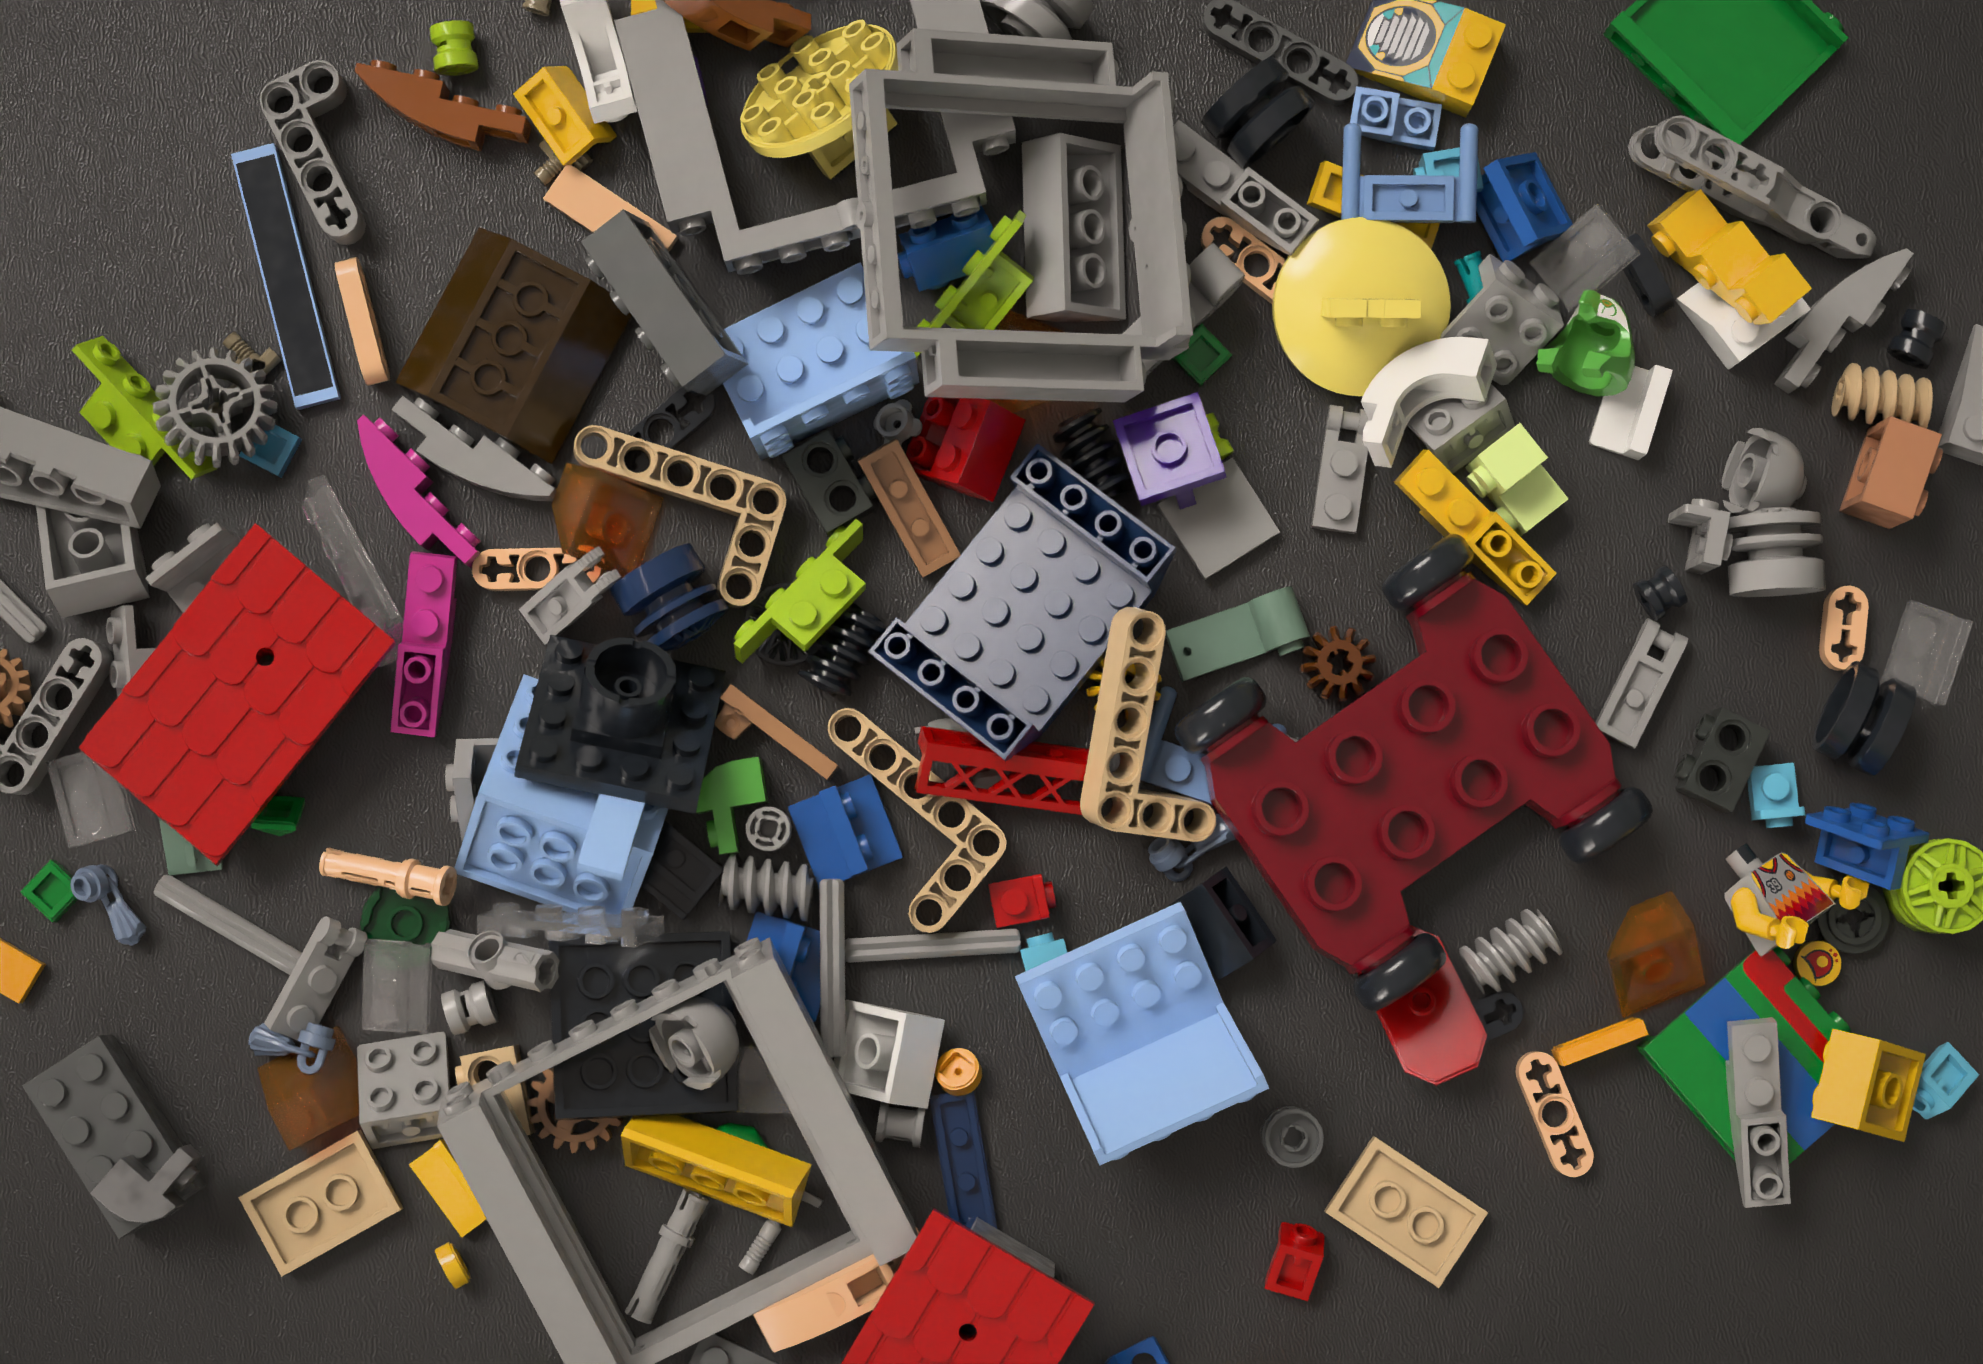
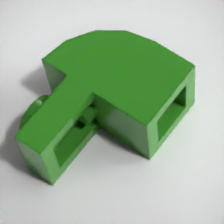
[696,757,769,855]

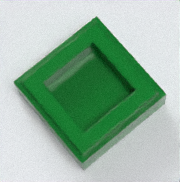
[1172,323,1232,387]
[20,859,78,923]

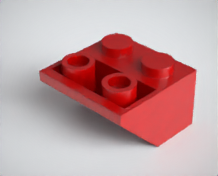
[906,397,1026,502]

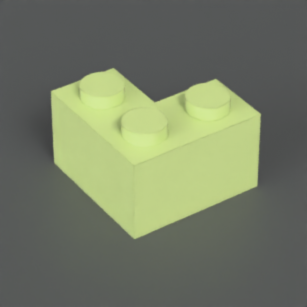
[1465,423,1568,536]

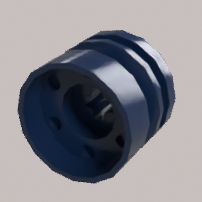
[610,543,729,651]

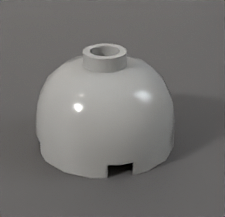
[1722,428,1807,515]
[649,996,739,1090]

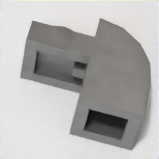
[91,1144,203,1223]

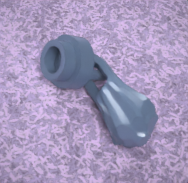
[1148,814,1236,882]
[70,864,146,946]
[248,1022,336,1075]

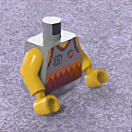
[1725,843,1869,957]

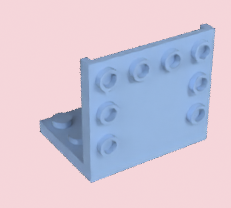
[723,263,919,460]
[454,674,668,931]
[1015,902,1269,1165]

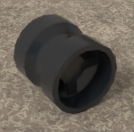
[1887,309,1947,369]

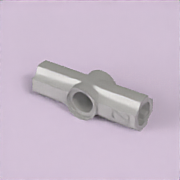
[430,929,560,992]

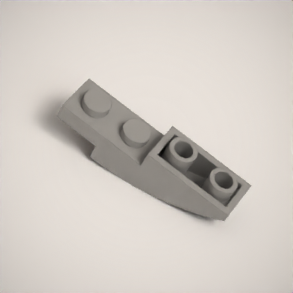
[1173,120,1319,256]
[1774,248,1914,394]
[391,395,560,501]
[1725,1017,1791,1208]

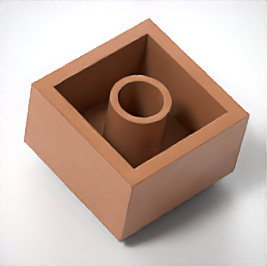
[1839,416,1943,529]

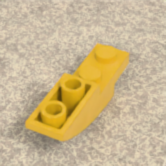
[1394,450,1557,606]

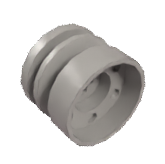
[1727,507,1826,597]

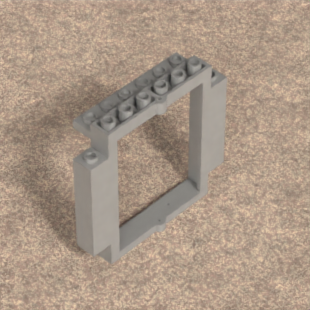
[614,0,1016,275]
[849,28,1195,402]

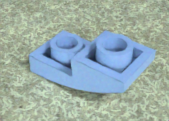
[1350,86,1442,151]
[577,794,646,881]

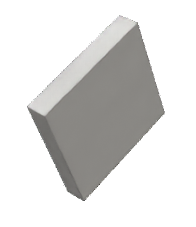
[1157,457,1280,581]

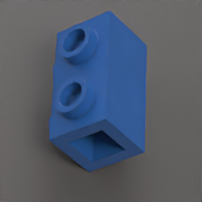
[897,206,995,292]

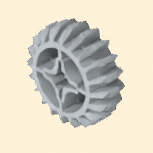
[153,347,277,468]

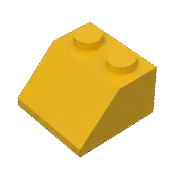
[1811,1029,1926,1142]

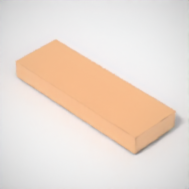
[543,165,678,252]

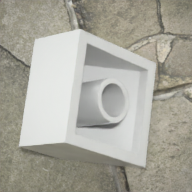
[1675,283,1811,370]
[834,1000,945,1109]

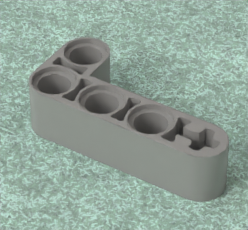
[259,60,366,245]
[1122,243,1245,377]
[0,638,113,795]

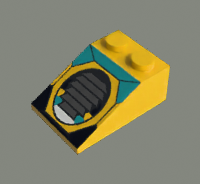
[1346,0,1506,118]

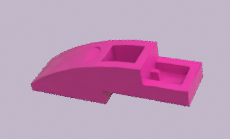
[357,414,481,569]
[390,551,458,737]

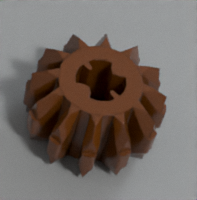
[1300,626,1376,702]

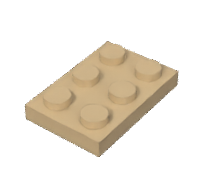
[238,1130,404,1277]
[1324,1136,1488,1288]

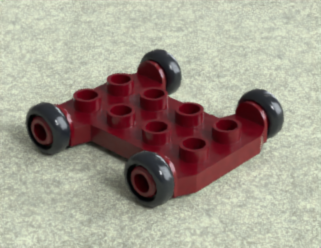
[1175,534,1653,1011]

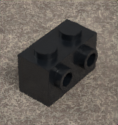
[1168,866,1277,980]

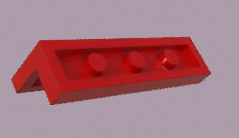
[915,726,1089,815]

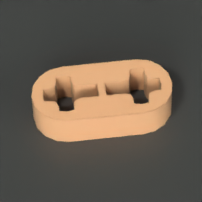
[1819,585,1869,671]

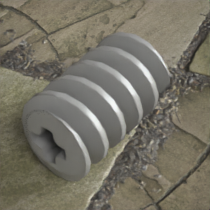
[719,853,815,922]
[1459,909,1563,995]

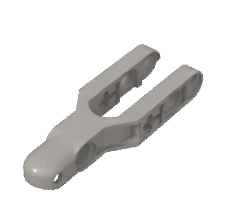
[1628,115,1877,259]

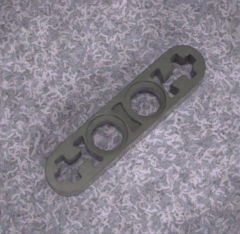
[1202,0,1358,106]

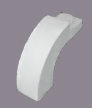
[560,0,637,124]
[1361,337,1497,468]

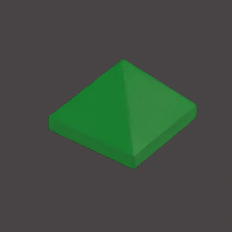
[251,796,305,836]

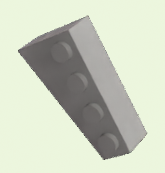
[0,407,161,529]

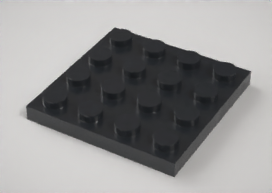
[548,931,738,1121]

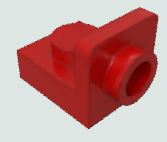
[988,874,1056,928]
[1264,1222,1324,1301]

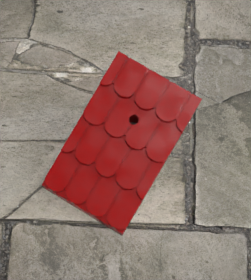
[78,523,395,866]
[841,1208,1095,1364]

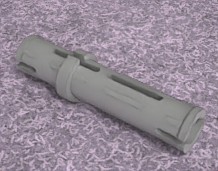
[625,1188,709,1324]

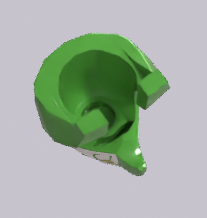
[1536,289,1635,396]

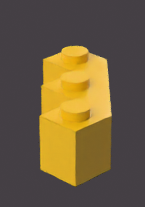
[1647,189,1812,325]

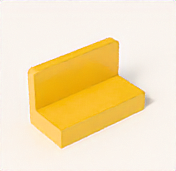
[513,66,617,165]
[409,1138,487,1237]

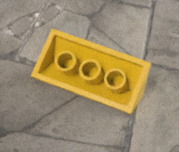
[621,1115,812,1227]

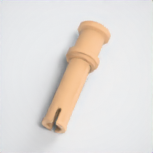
[319,848,457,906]

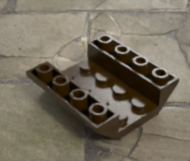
[395,227,632,465]

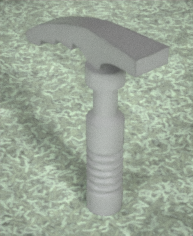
[738,1189,824,1275]

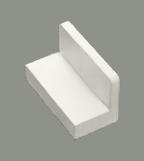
[1589,365,1673,460]

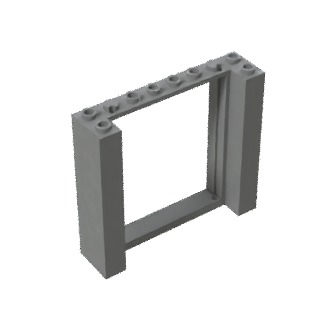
[437,937,918,1364]

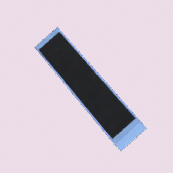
[231,143,341,410]

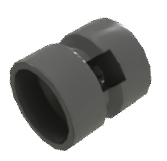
[1260,1105,1324,1168]

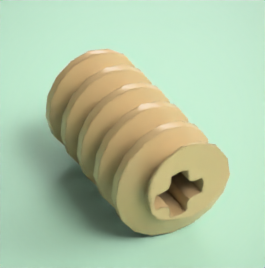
[1831,363,1933,429]

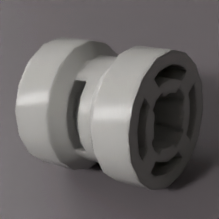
[746,807,793,852]
[441,980,499,1036]

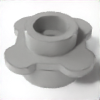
[873,399,922,445]

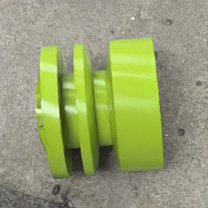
[1882,838,1983,934]

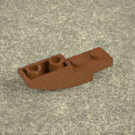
[663,0,811,51]
[355,60,532,151]

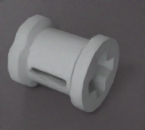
[875,1102,925,1148]

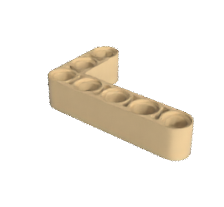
[573,425,786,608]
[1080,607,1216,842]
[828,708,1006,933]

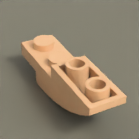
[753,1227,919,1352]

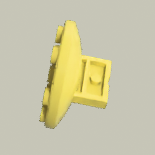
[740,20,898,180]
[1272,217,1451,396]

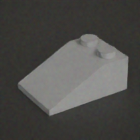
[1938,324,1983,466]
[36,506,150,618]

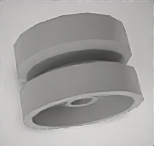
[981,0,1095,40]

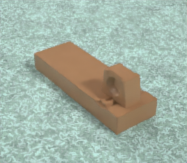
[857,438,961,577]
[715,684,840,781]

